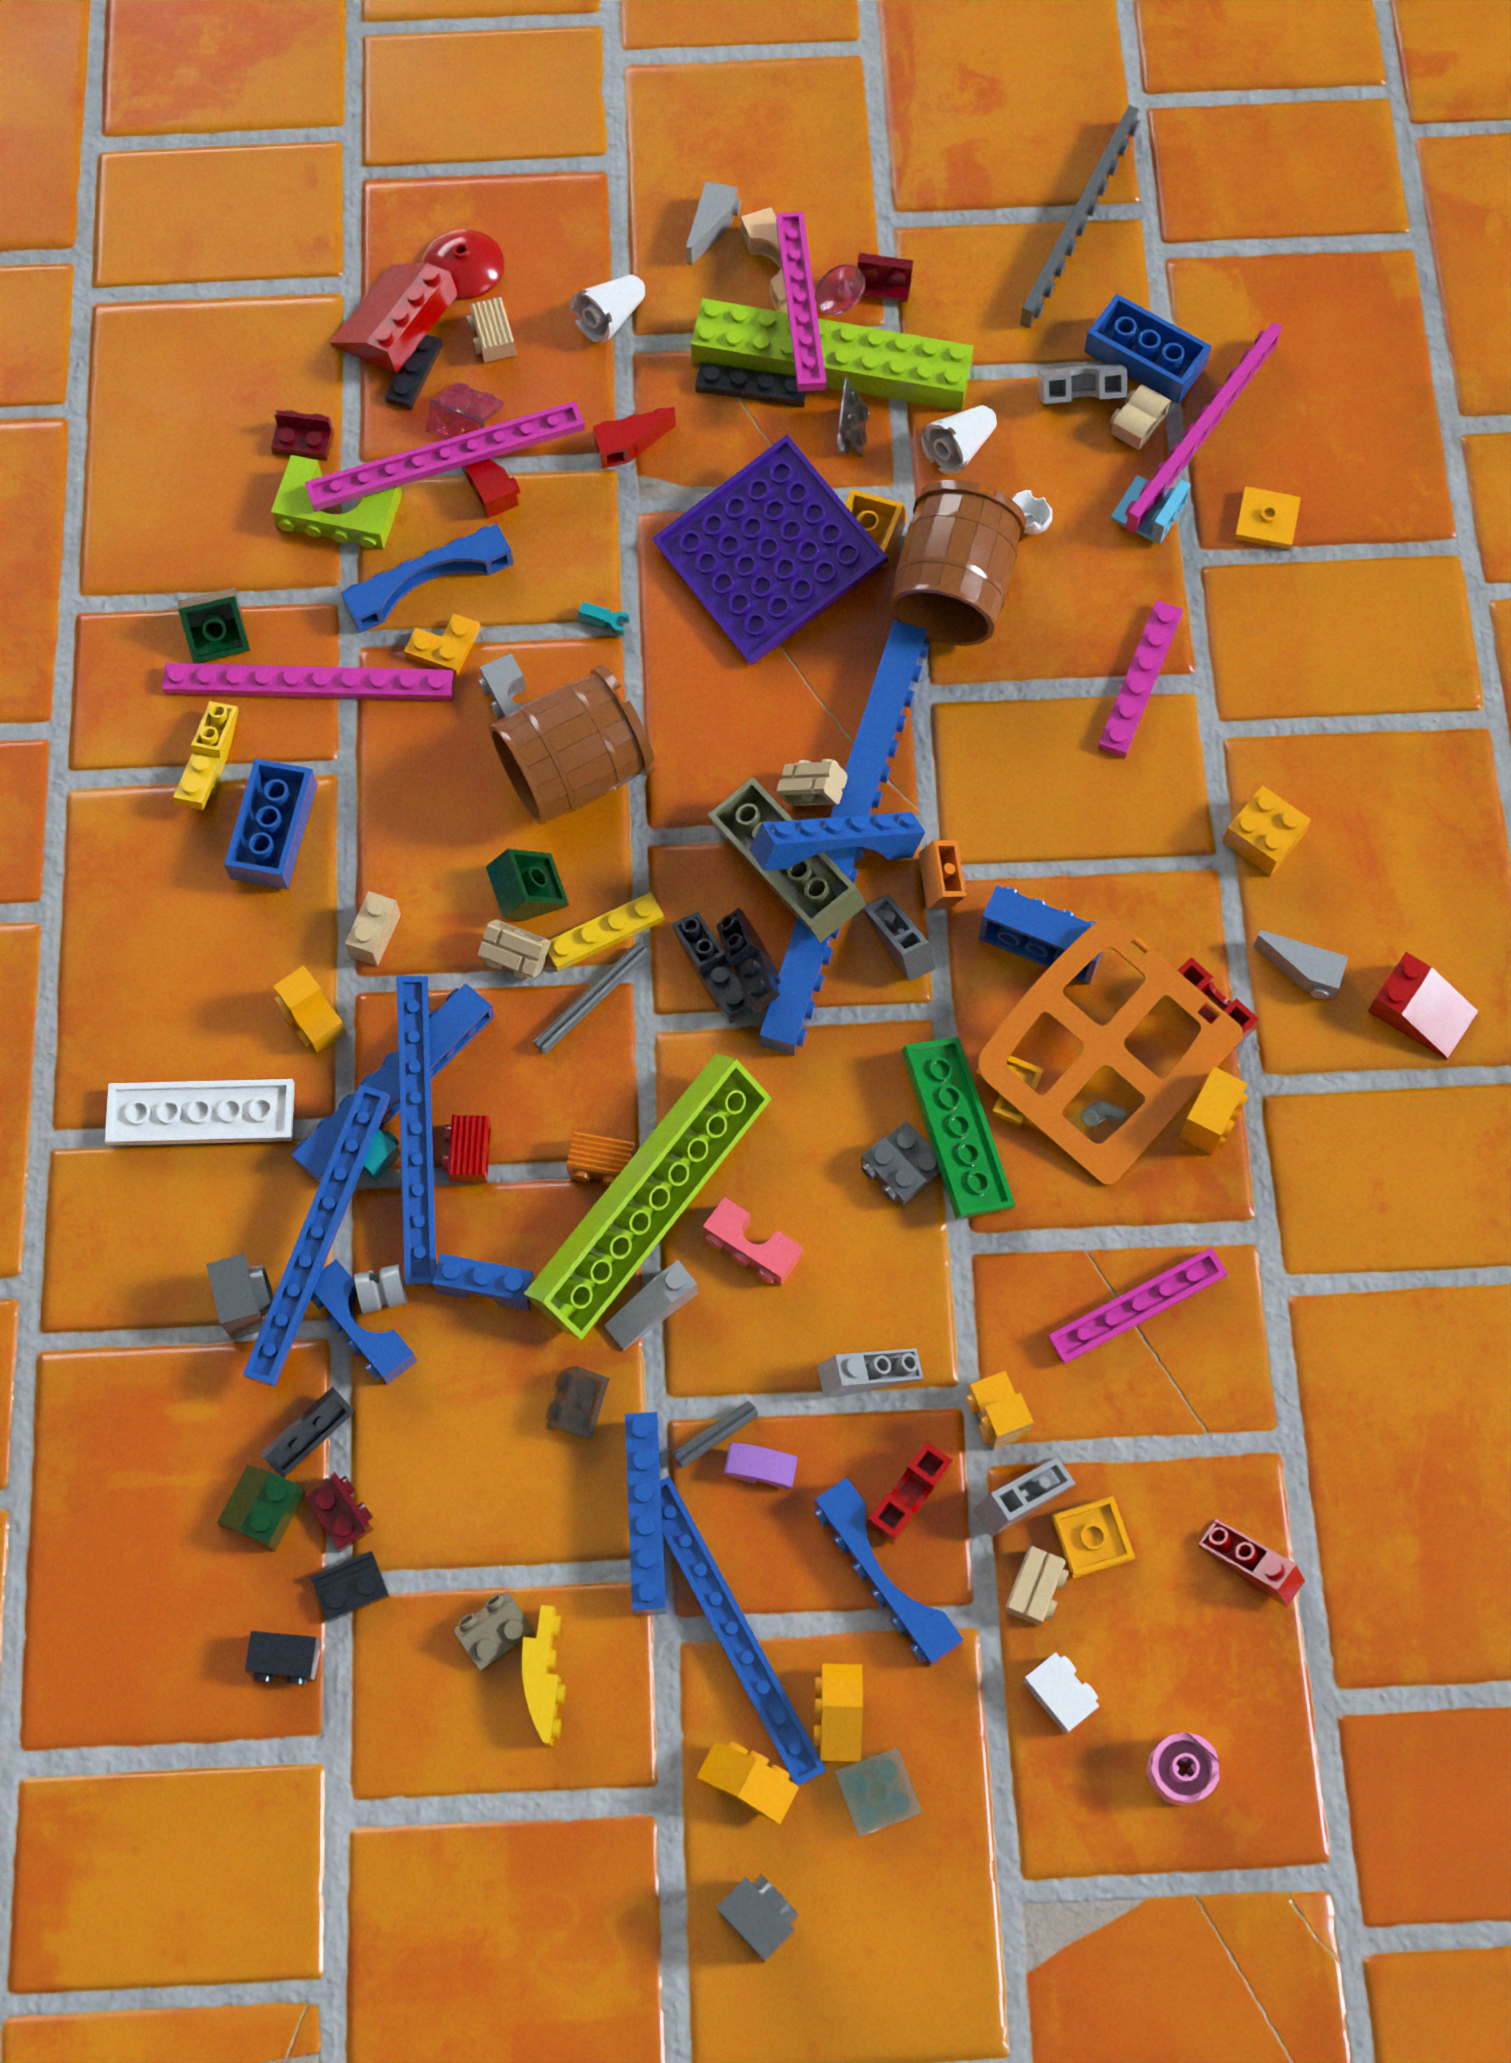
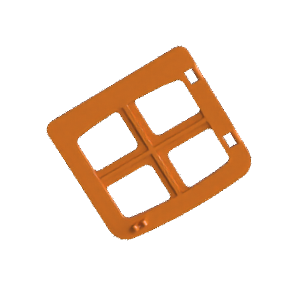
[978,919,1243,1185]

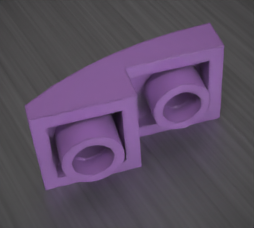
[724,1442,798,1490]

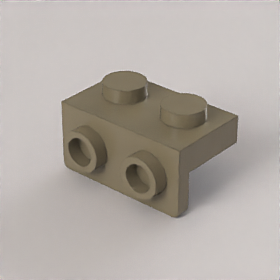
[453,1592,535,1670]

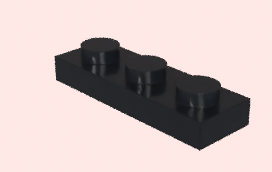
[385,334,443,410]
[260,1387,355,1478]

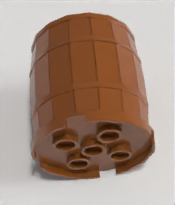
[889,480,1027,646]
[489,665,655,825]

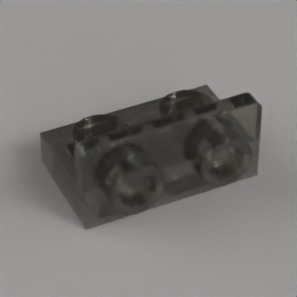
[546,1365,610,1440]

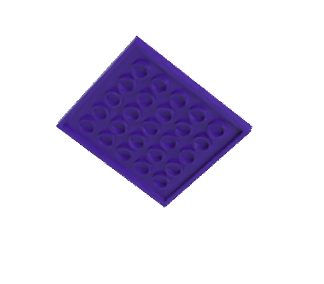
[652,435,889,666]

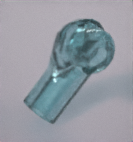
[1081,1101,1127,1127]

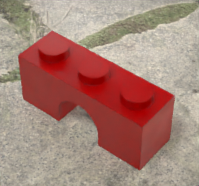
[1177,957,1259,1050]
[867,1441,953,1545]

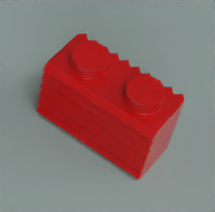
[443,1114,491,1183]

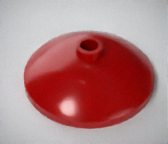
[423,229,504,300]

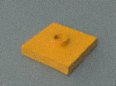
[1235,486,1301,550]
[1051,1496,1135,1579]

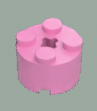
[1146,1733,1220,1806]

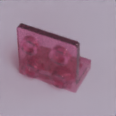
[426,383,504,439]

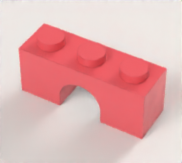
[703,1197,802,1286]

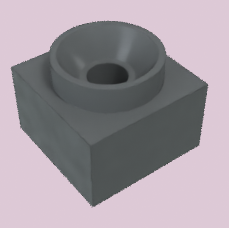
[206,1253,274,1339]
[716,1874,799,1962]

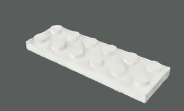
[105,1079,295,1146]

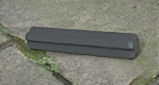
[673,1401,758,1468]

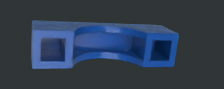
[310,1259,417,1385]

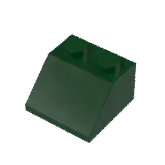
[178,587,250,664]
[486,849,569,920]
[217,1465,305,1551]

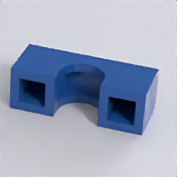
[433,1253,535,1311]

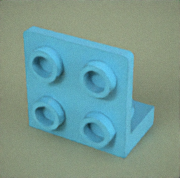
[1111,476,1191,545]

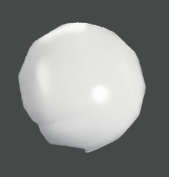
[1012,490,1052,535]

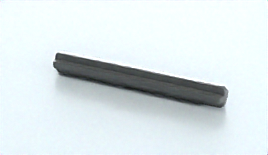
[534,942,648,1054]

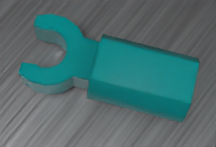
[578,601,630,636]

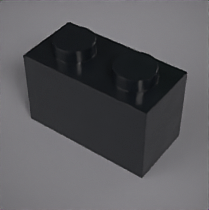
[245,1631,322,1686]

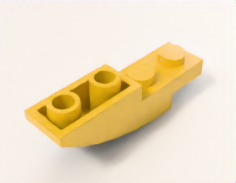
[173,701,238,810]
[522,1605,566,1747]

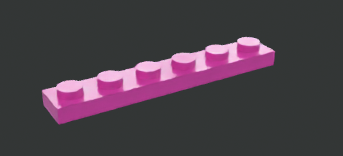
[1098,600,1183,758]
[1047,1248,1228,1366]

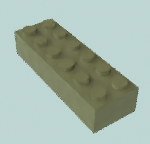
[708,777,867,943]

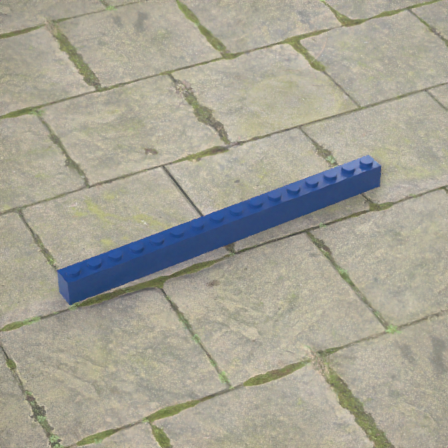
[759,621,930,1056]

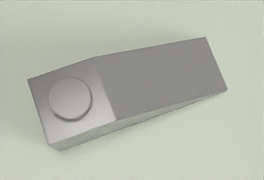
[686,181,741,265]
[1254,930,1348,1000]
[604,1260,698,1351]
[973,1457,1076,1537]

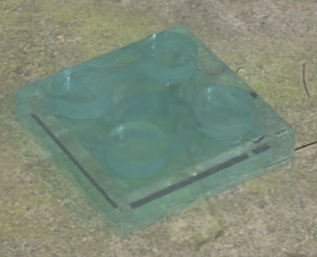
[835,1747,922,1838]

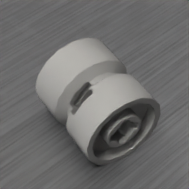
[354,1264,407,1314]

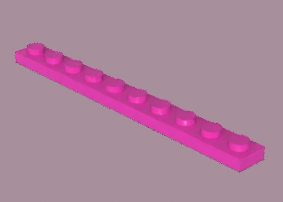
[1125,322,1282,534]
[305,401,585,511]
[162,663,454,701]

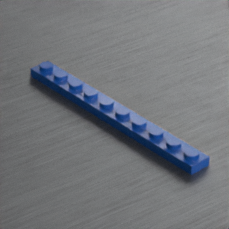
[396,976,436,1286]
[243,1085,391,1387]
[661,1476,826,1787]

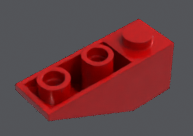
[593,407,676,469]
[1198,1518,1305,1607]

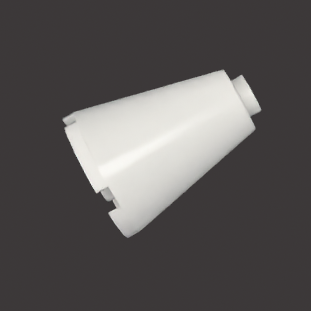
[570,275,645,343]
[921,405,997,475]

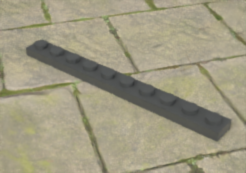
[1020,105,1140,328]

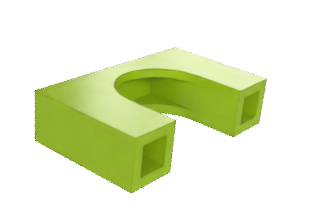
[271,455,403,549]

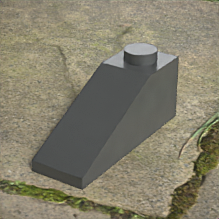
[863,895,936,981]

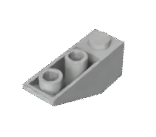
[817,1348,924,1397]

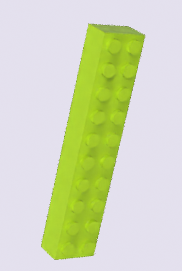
[691,298,974,411]
[524,1054,772,1340]

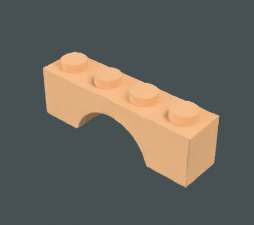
[741,207,788,313]

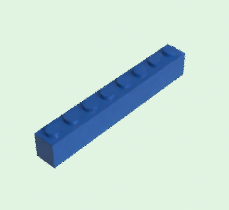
[292,983,495,1185]

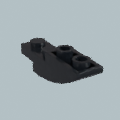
[716,907,781,1013]
[671,911,753,1024]

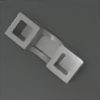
[1038,363,1127,404]
[478,653,526,719]

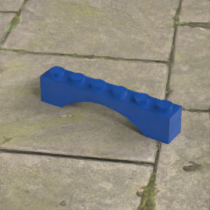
[341,523,514,633]
[750,812,925,871]
[625,1412,667,1616]
[813,1477,964,1667]

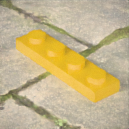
[548,892,665,972]

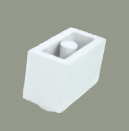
[1022,1652,1099,1735]

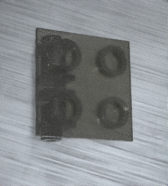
[837,378,870,457]

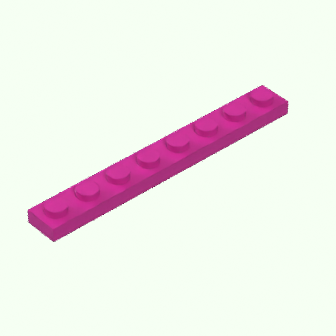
[776,212,826,392]

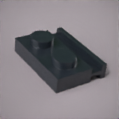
[310,1551,390,1623]

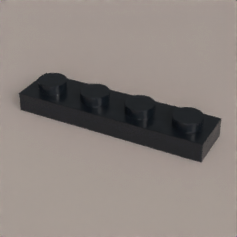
[695,362,807,407]

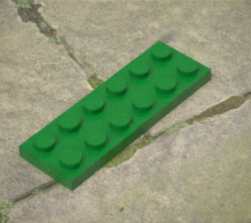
[901,1037,1016,1220]

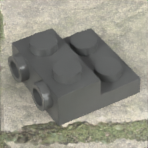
[861,1121,941,1208]

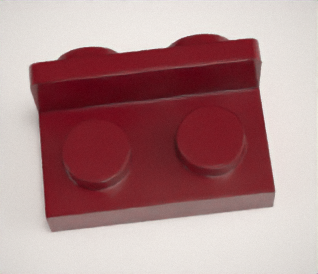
[854,253,913,303]
[271,410,334,461]
[305,1471,373,1552]

